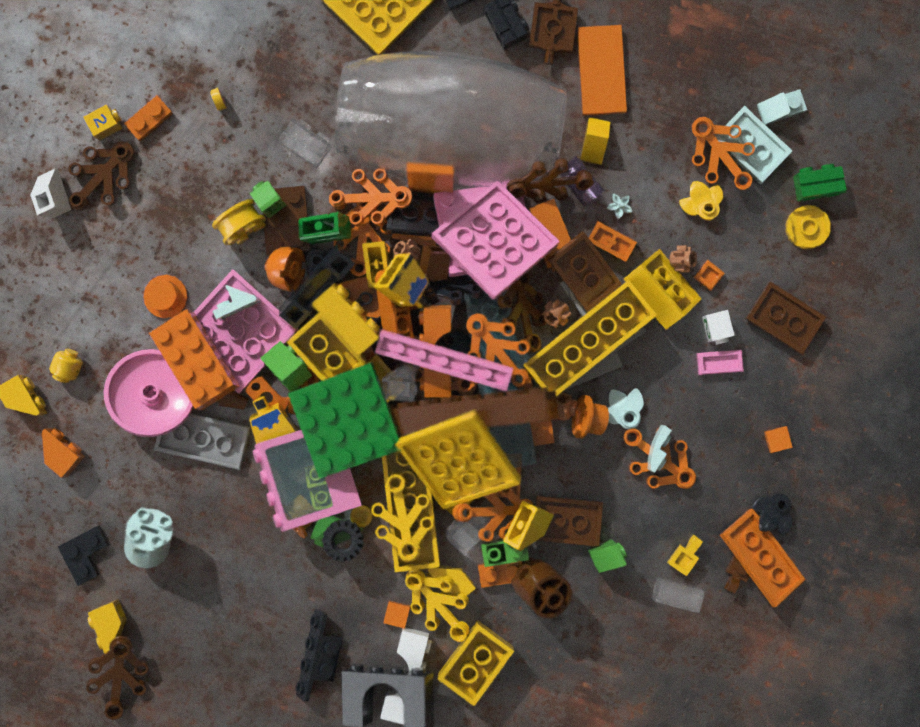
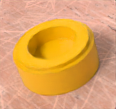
[210,88,227,111]
[350,505,373,527]

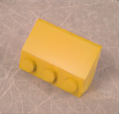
[624,249,701,330]

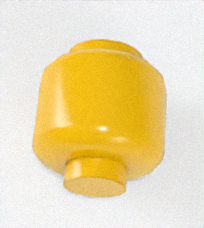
[49,349,83,383]

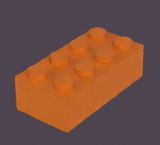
[149,309,240,411]

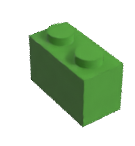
[260,341,312,392]

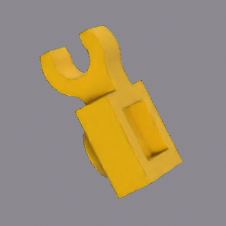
[667,535,703,576]

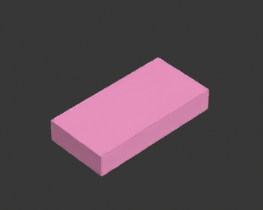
[696,350,744,375]

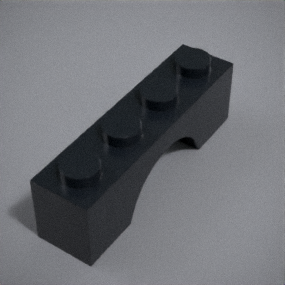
[279,244,355,329]

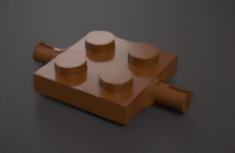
[529,0,578,65]

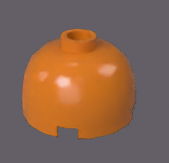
[265,247,306,292]

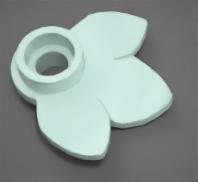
[608,388,644,429]

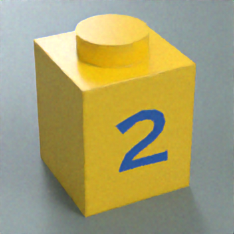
[83,104,123,141]

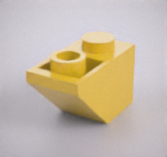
[0,375,47,416]
[427,565,476,601]
[88,599,127,654]

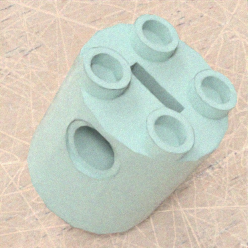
[124,508,173,568]

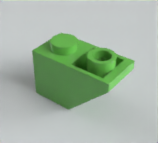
[481,539,529,567]
[588,539,627,573]

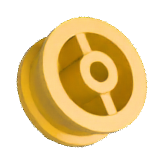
[212,199,266,245]

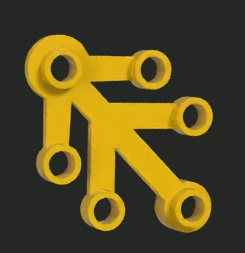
[371,474,434,562]
[405,570,470,642]

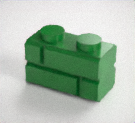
[793,164,847,202]
[298,212,351,244]

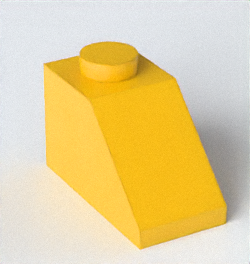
[503,500,554,551]

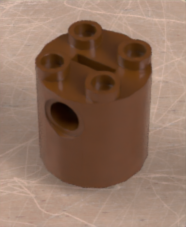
[511,558,572,618]

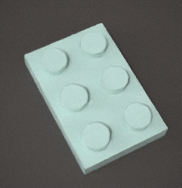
[715,106,792,184]

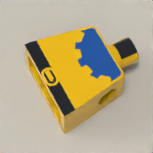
[374,254,428,308]
[250,396,299,451]

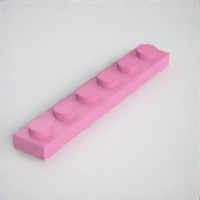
[375,330,513,391]

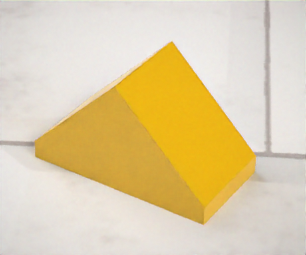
[580,117,610,165]
[362,241,390,288]

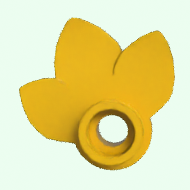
[679,181,723,221]

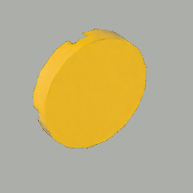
[786,205,831,249]

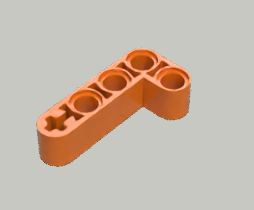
[375,269,414,339]

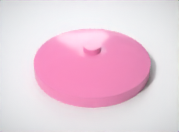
[104,349,193,437]

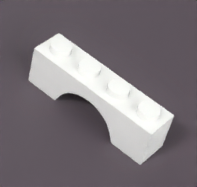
[380,627,432,724]

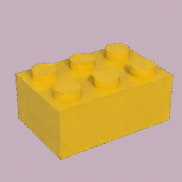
[312,283,380,356]
[287,313,367,381]
[438,620,514,706]

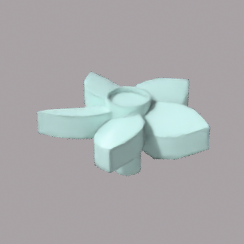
[606,193,633,220]

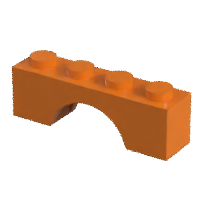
[419,305,452,397]

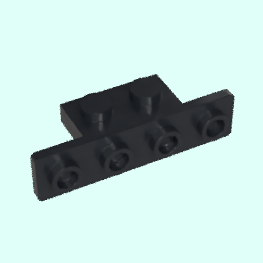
[295,609,343,702]

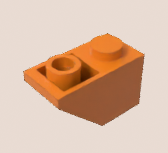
[42,428,85,478]

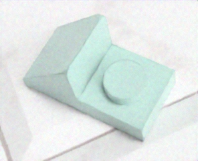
[757,89,807,125]
[213,285,260,321]

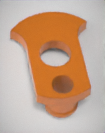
[245,376,289,410]

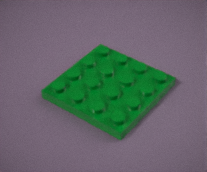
[288,362,402,479]

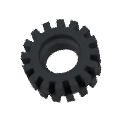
[322,519,364,562]

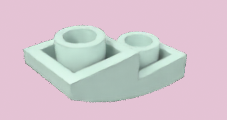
[648,425,672,473]

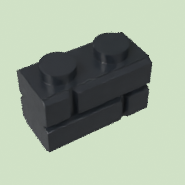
[483,0,529,50]

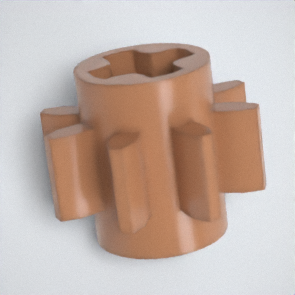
[393,239,421,262]
[669,245,697,273]
[542,299,571,328]
[556,393,577,420]

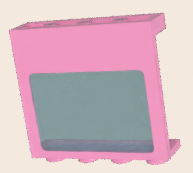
[253,430,361,532]

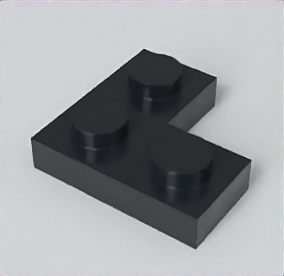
[58,525,109,586]

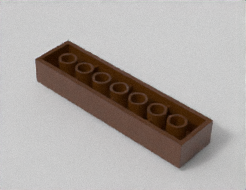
[388,387,559,435]

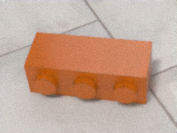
[528,198,571,272]

